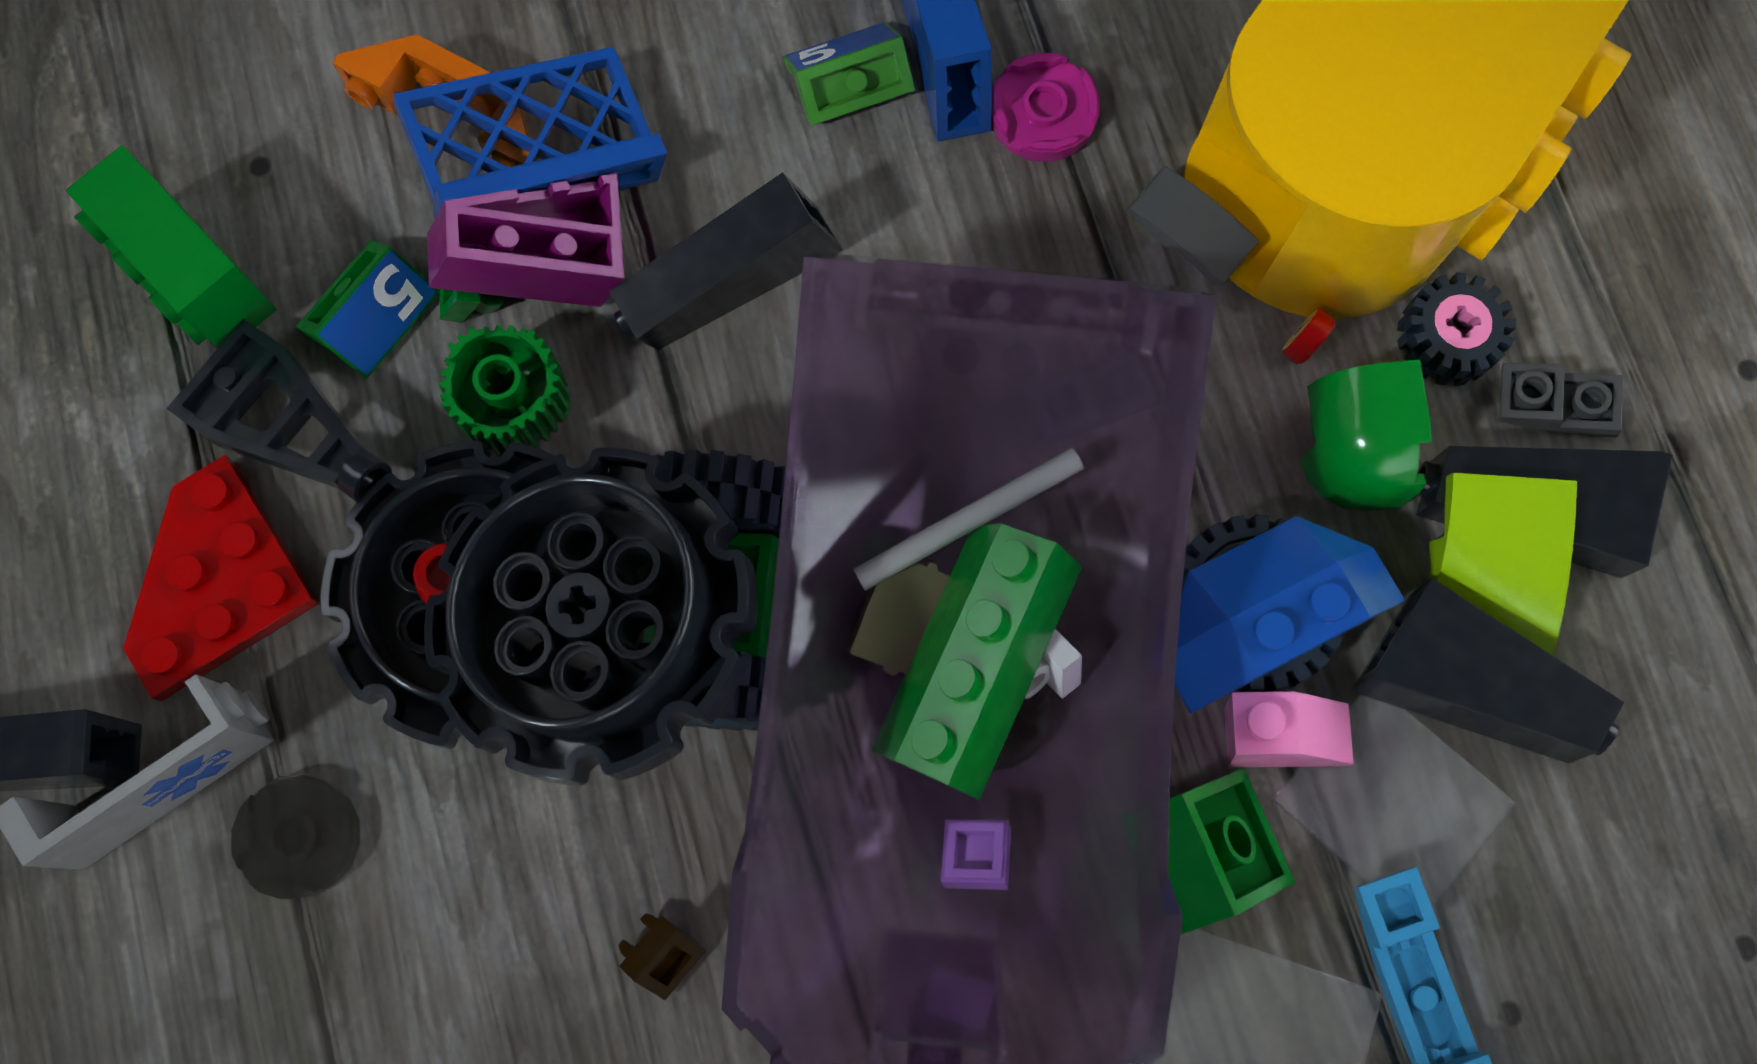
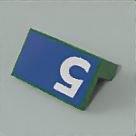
[296,240,440,379]

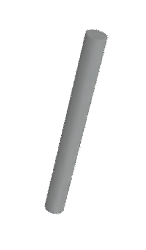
[853,447,1084,591]

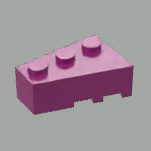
[427,173,624,307]

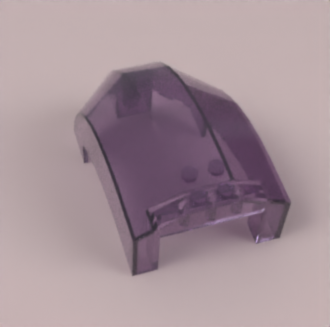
[721,252,1217,1064]

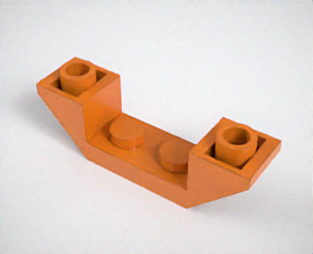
[332,34,537,168]

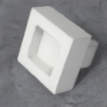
[1025,629,1082,699]

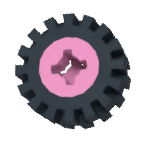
[1397,272,1516,386]

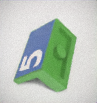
[782,22,915,126]

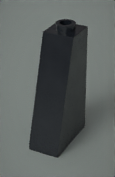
[609,172,843,350]
[1416,446,1673,578]
[1353,578,1624,764]
[0,709,142,792]

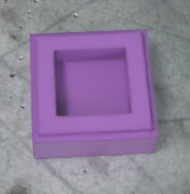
[941,820,1011,890]

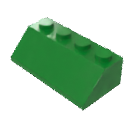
[871,523,1082,800]

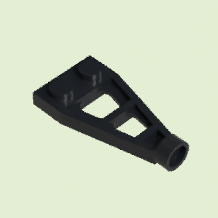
[166,319,392,503]

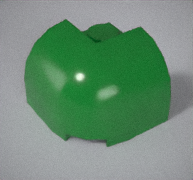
[1300,360,1432,511]

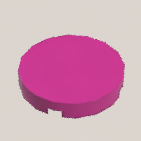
[991,53,1100,162]

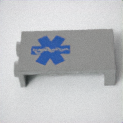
[0,675,274,870]

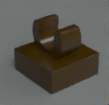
[618,913,706,1000]

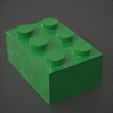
[65,145,278,349]

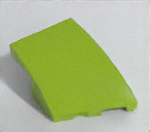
[1428,473,1577,656]

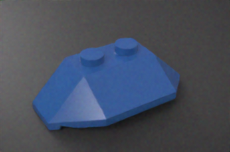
[1160,516,1405,714]

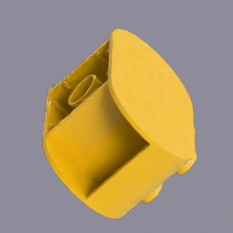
[1183,0,1632,319]

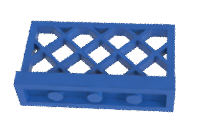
[393,47,667,218]

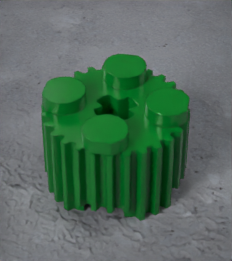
[439,324,571,456]

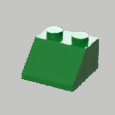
[1124,768,1296,936]

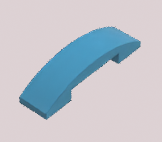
[1355,867,1492,1064]

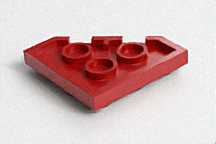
[123,455,319,702]

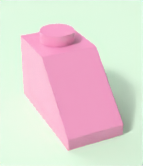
[1224,691,1354,768]

